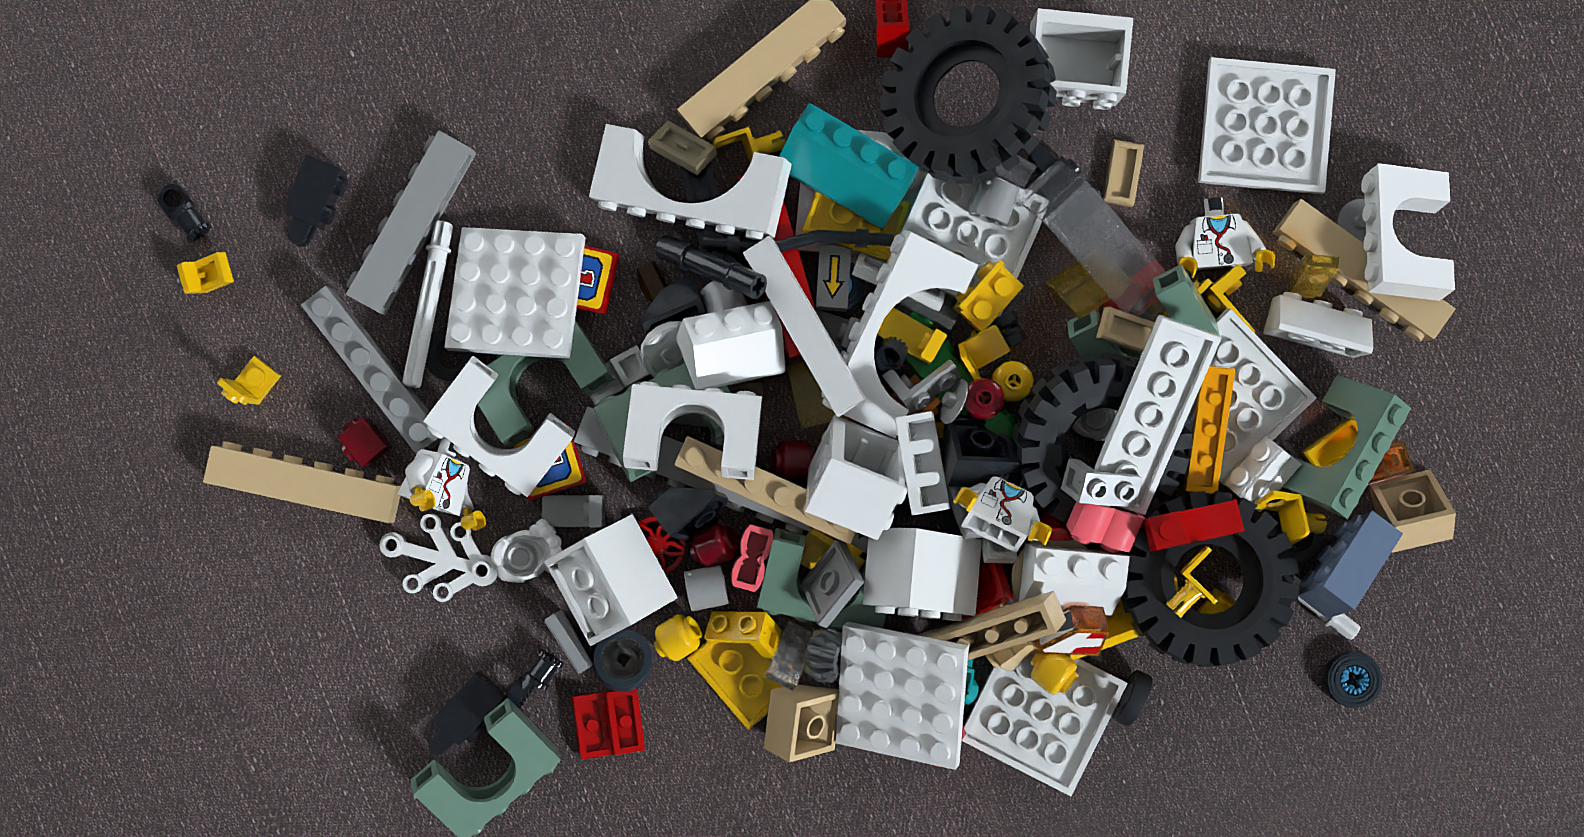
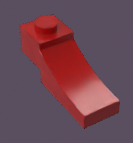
[1143,500,1245,552]

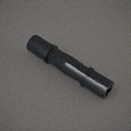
[655,235,767,299]

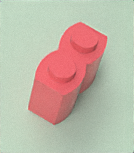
[1066,501,1144,553]
[730,523,773,592]

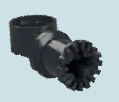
[157,184,212,243]
[874,336,908,384]
[506,649,564,709]

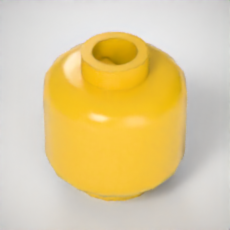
[991,361,1034,403]
[654,614,702,661]
[1030,649,1079,695]

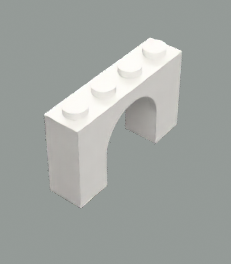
[1361,163,1455,301]
[423,356,575,497]
[623,382,762,480]

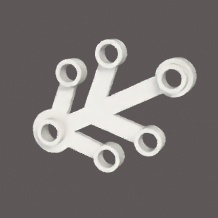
[379,514,498,602]

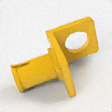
[712,127,785,163]
[958,325,1010,380]
[1254,490,1327,545]
[1166,546,1217,618]

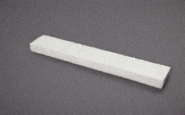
[743,236,866,417]

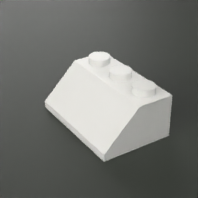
[1263,292,1373,358]
[676,301,785,391]
[1019,543,1130,615]

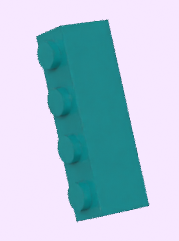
[779,103,919,230]

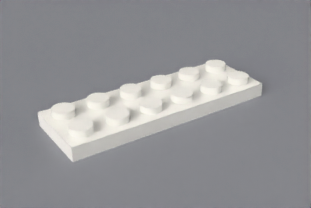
[1093,315,1221,515]

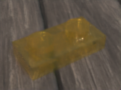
[1290,254,1339,298]

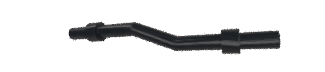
[702,229,894,254]

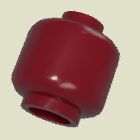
[963,378,1004,420]
[771,440,816,481]
[690,523,739,567]

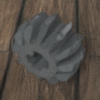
[803,628,842,683]

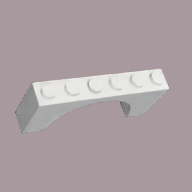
[589,124,792,241]
[821,230,978,439]

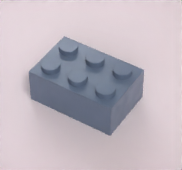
[1298,510,1403,619]

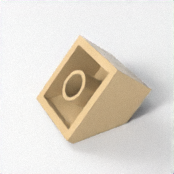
[1369,469,1456,553]
[764,684,839,763]

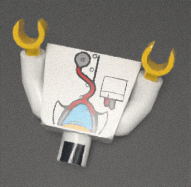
[1175,197,1275,278]
[398,437,486,531]
[953,473,1052,553]

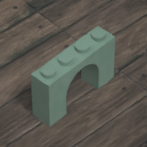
[1067,264,1220,361]
[478,319,615,449]
[594,361,731,482]
[1282,375,1411,519]
[757,528,886,630]
[410,698,561,837]

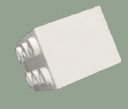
[1030,8,1133,110]
[805,415,908,540]
[544,514,678,646]
[862,528,982,621]

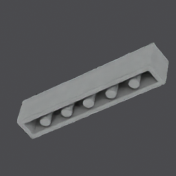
[346,130,476,315]
[301,286,441,454]

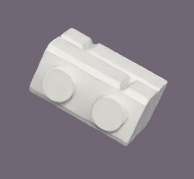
[1224,435,1301,512]

